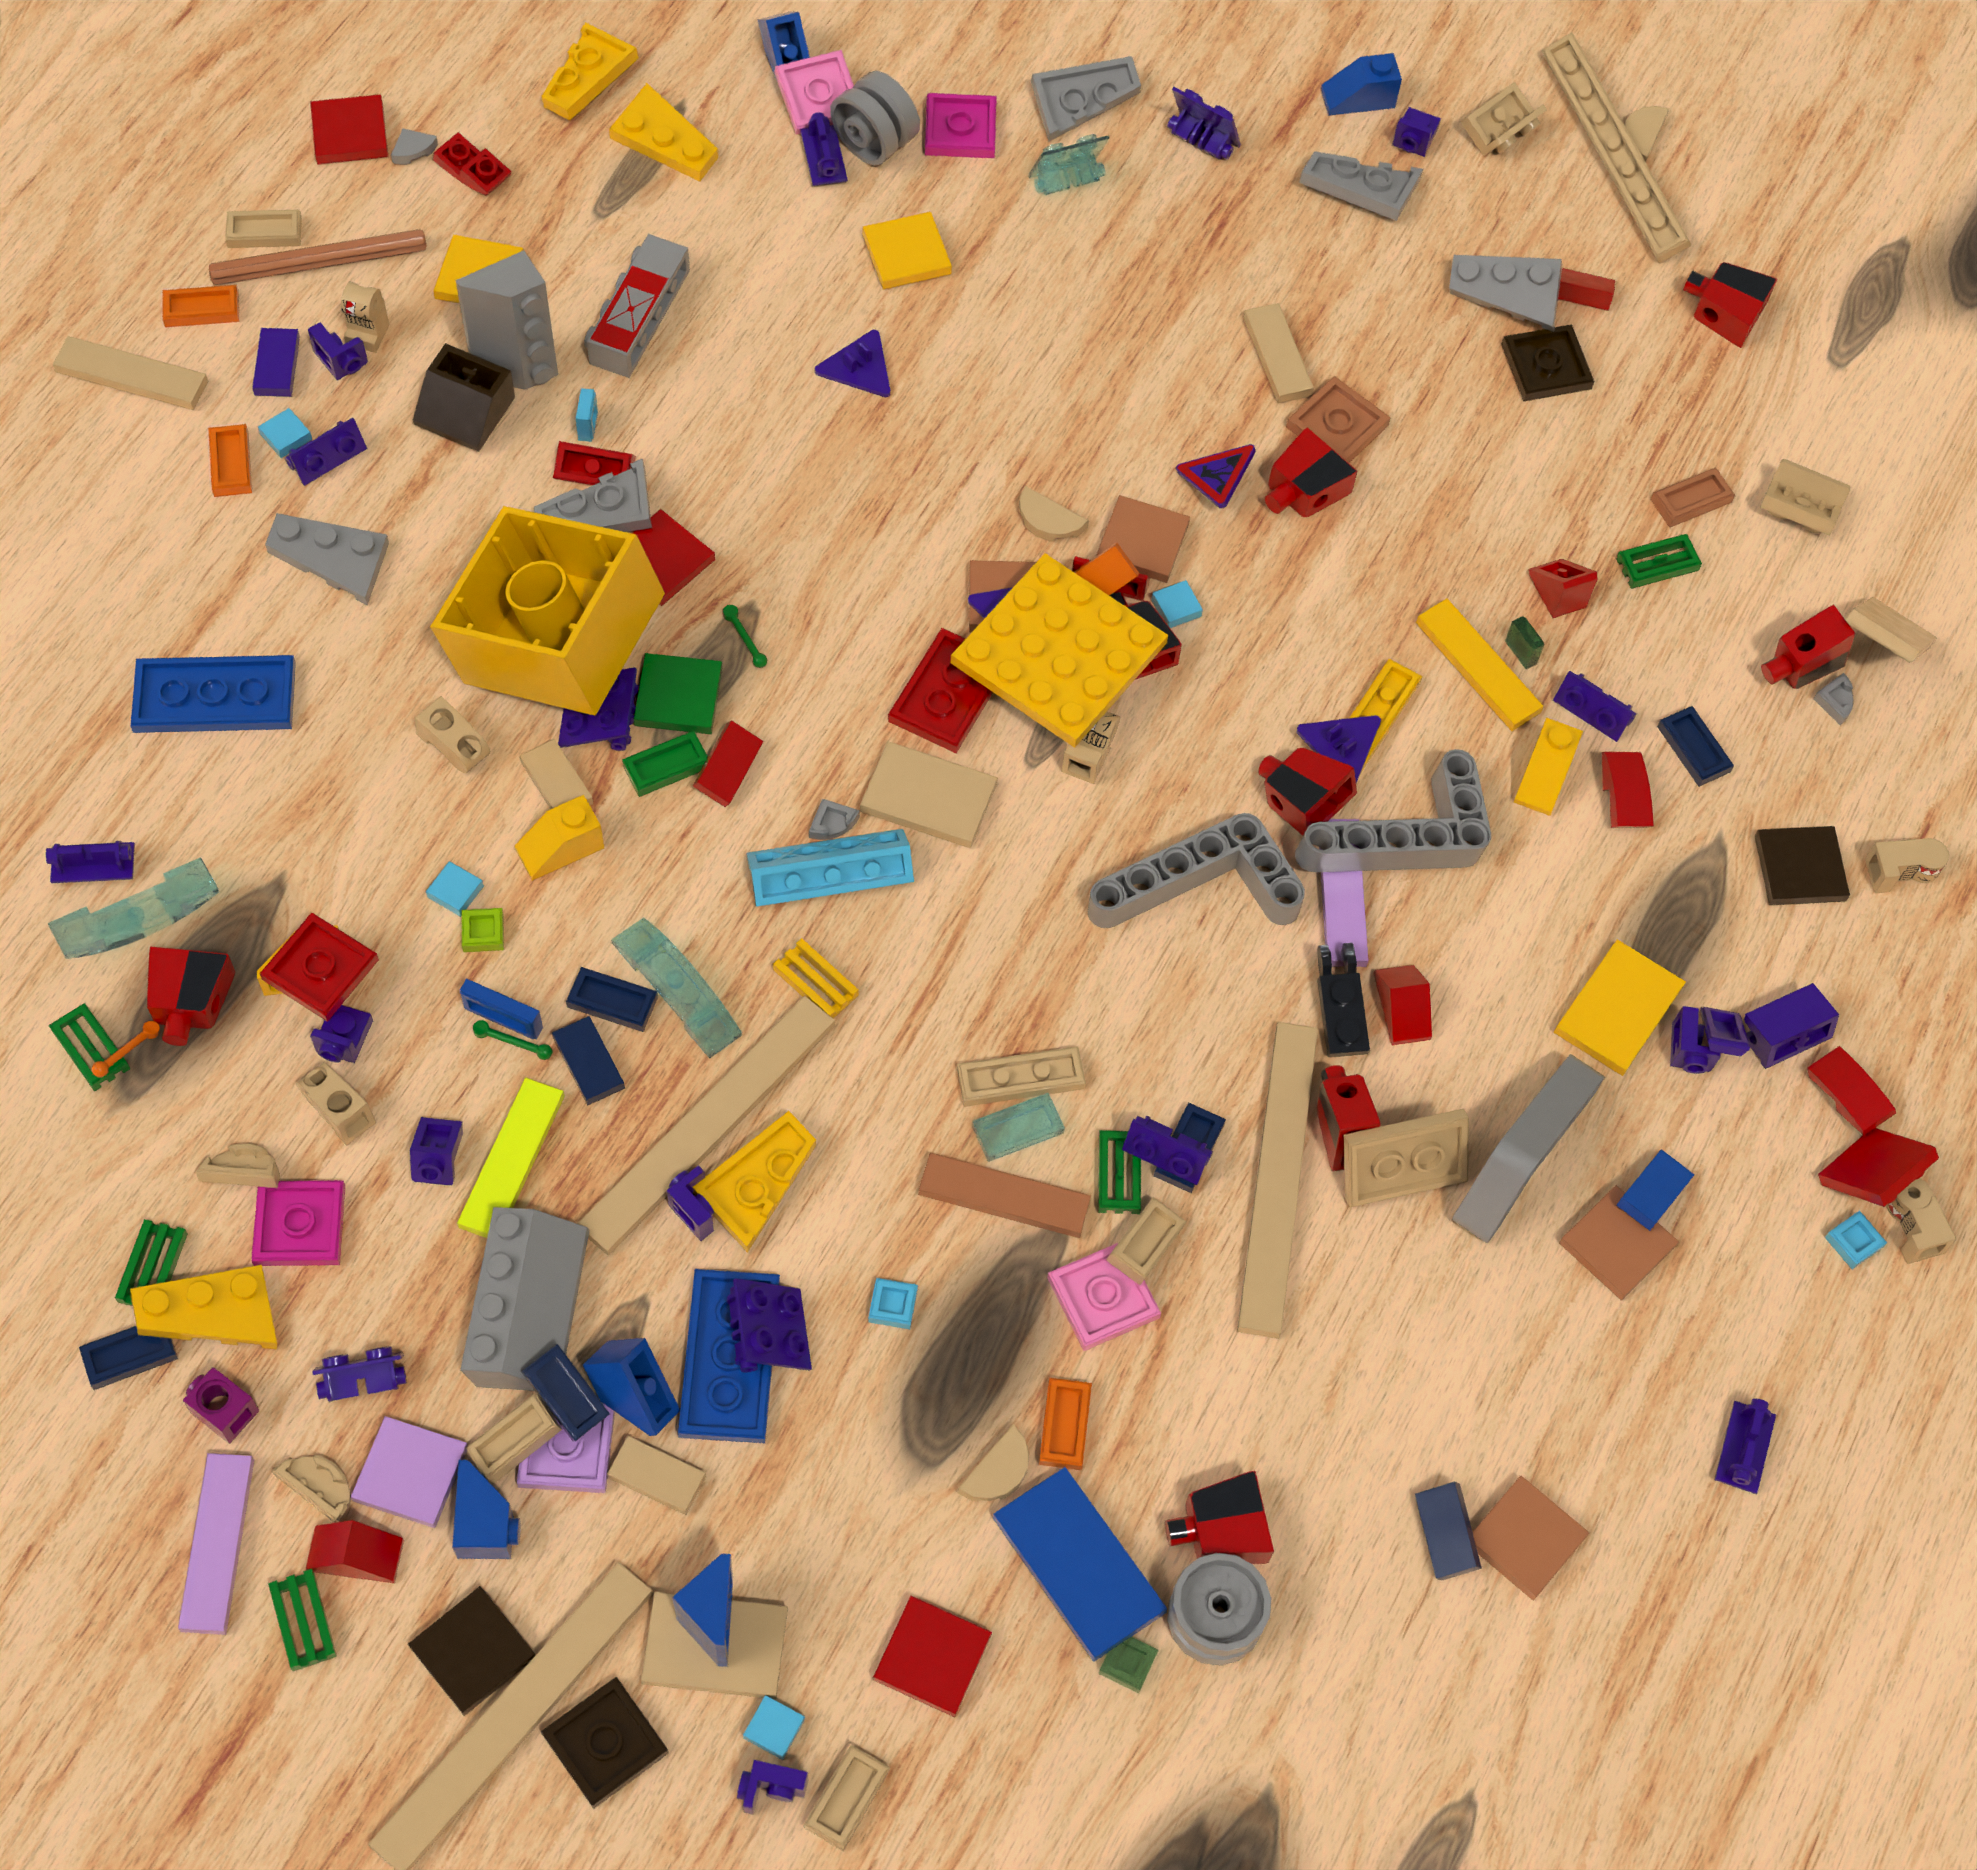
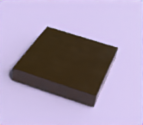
[1501,324,1595,402]
[1755,826,1850,905]
[408,1586,536,1716]
[541,1677,669,1809]

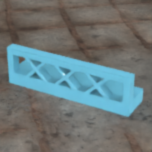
[747,829,914,907]

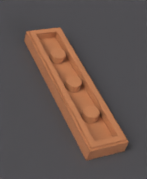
[918,1152,1091,1238]

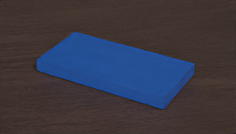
[130,655,296,733]
[678,1269,780,1444]
[993,1467,1167,1662]

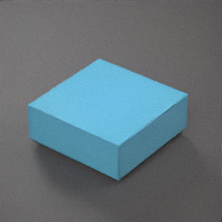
[576,388,598,442]
[258,408,312,458]
[1151,580,1203,628]
[426,861,484,917]
[1825,1210,1887,1270]
[868,1278,918,1330]
[743,1695,805,1760]

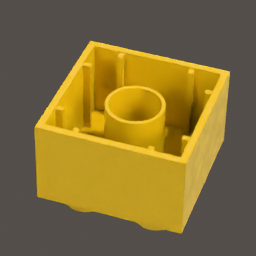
[430,506,665,716]

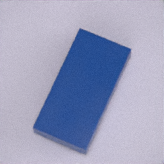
[460,978,543,1040]
[1616,1149,1695,1231]

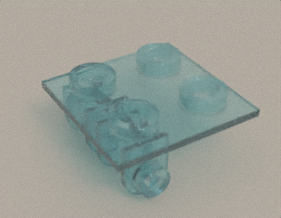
[1028,134,1110,195]

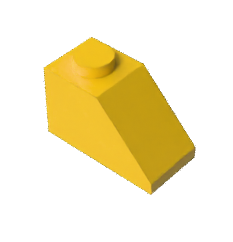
[1514,717,1583,816]
[515,795,604,881]

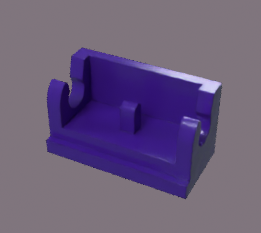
[1744,983,1839,1069]

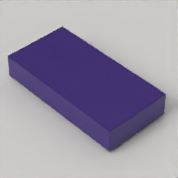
[252,328,300,397]

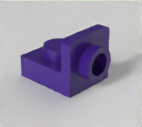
[1392,107,1441,157]
[308,322,368,380]
[310,1005,373,1063]
[1670,1006,1721,1074]
[410,1117,463,1186]
[666,1166,714,1241]
[737,1760,809,1815]

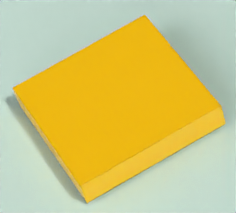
[862,211,952,290]
[433,234,524,303]

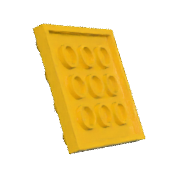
[951,553,1168,748]

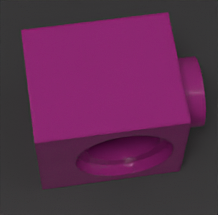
[183,1367,259,1444]

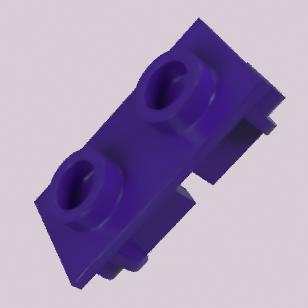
[800,112,848,186]
[285,417,367,486]
[1553,671,1637,742]
[46,841,135,883]
[1122,1116,1213,1185]
[312,1346,407,1402]
[1714,1399,1776,1494]

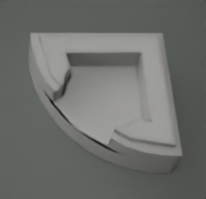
[391,129,438,164]
[1814,673,1853,725]
[809,799,860,840]

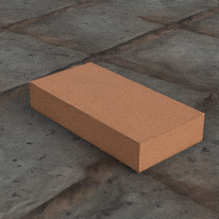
[1651,467,1735,528]

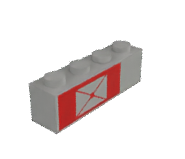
[584,234,690,378]

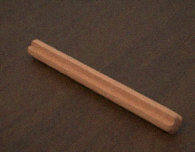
[209,229,427,285]

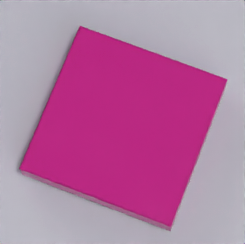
[925,93,997,159]
[251,1180,345,1266]

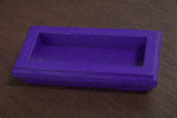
[1700,1007,1750,1057]

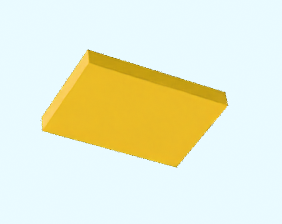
[1553,939,1686,1076]

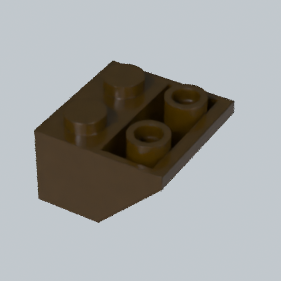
[413,343,515,452]

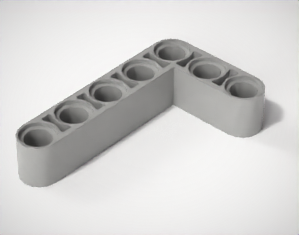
[1295,749,1491,872]
[1087,813,1305,928]
[1452,1054,1605,1243]

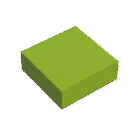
[462,908,504,952]

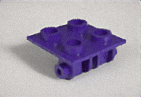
[1167,87,1241,160]
[558,667,639,751]
[727,1278,812,1373]

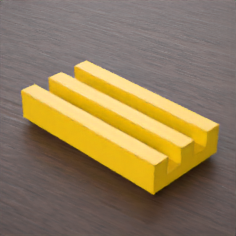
[773,938,859,1019]

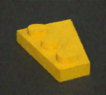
[541,22,639,121]
[609,83,718,182]
[693,1111,816,1253]
[130,1265,277,1350]

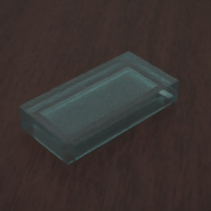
[972,1093,1065,1162]

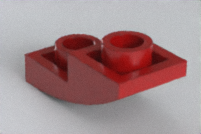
[433,132,512,196]
[1602,752,1654,828]
[1807,1046,1896,1136]

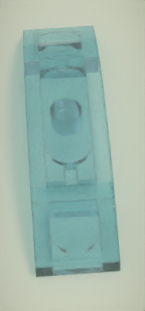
[48,857,219,959]
[611,917,742,1059]

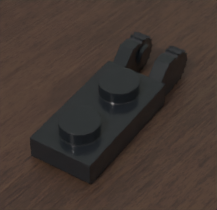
[1317,943,1370,1058]

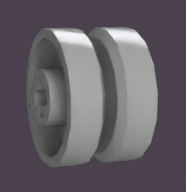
[830,70,920,166]
[1167,1553,1271,1666]

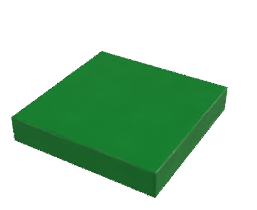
[634,653,723,735]

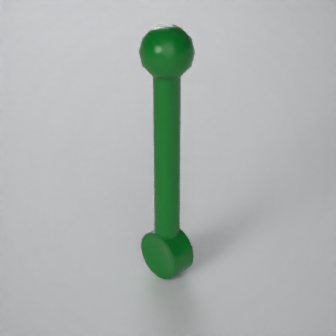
[723,605,768,668]
[472,1020,553,1060]

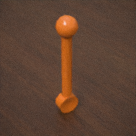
[92,1021,160,1077]

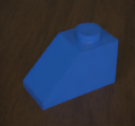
[757,11,810,82]
[1321,53,1402,116]
[583,1338,680,1436]
[452,1460,521,1559]

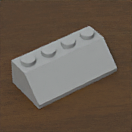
[456,250,558,390]
[460,1207,590,1391]

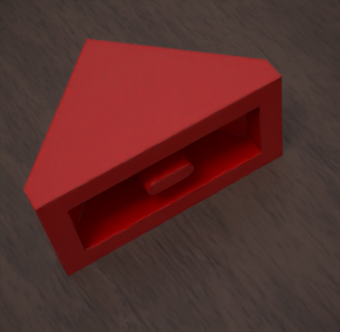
[1528,559,1598,618]
[1373,964,1432,1046]
[306,1520,404,1584]

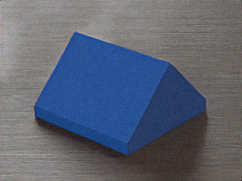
[672,1554,733,1667]

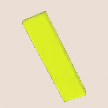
[457,1077,565,1238]

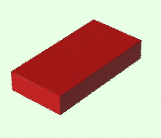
[693,720,764,807]

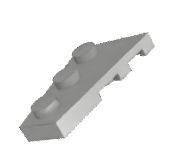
[1031,56,1141,141]
[1299,152,1423,221]
[1449,255,1562,332]
[534,458,652,532]
[265,513,389,605]

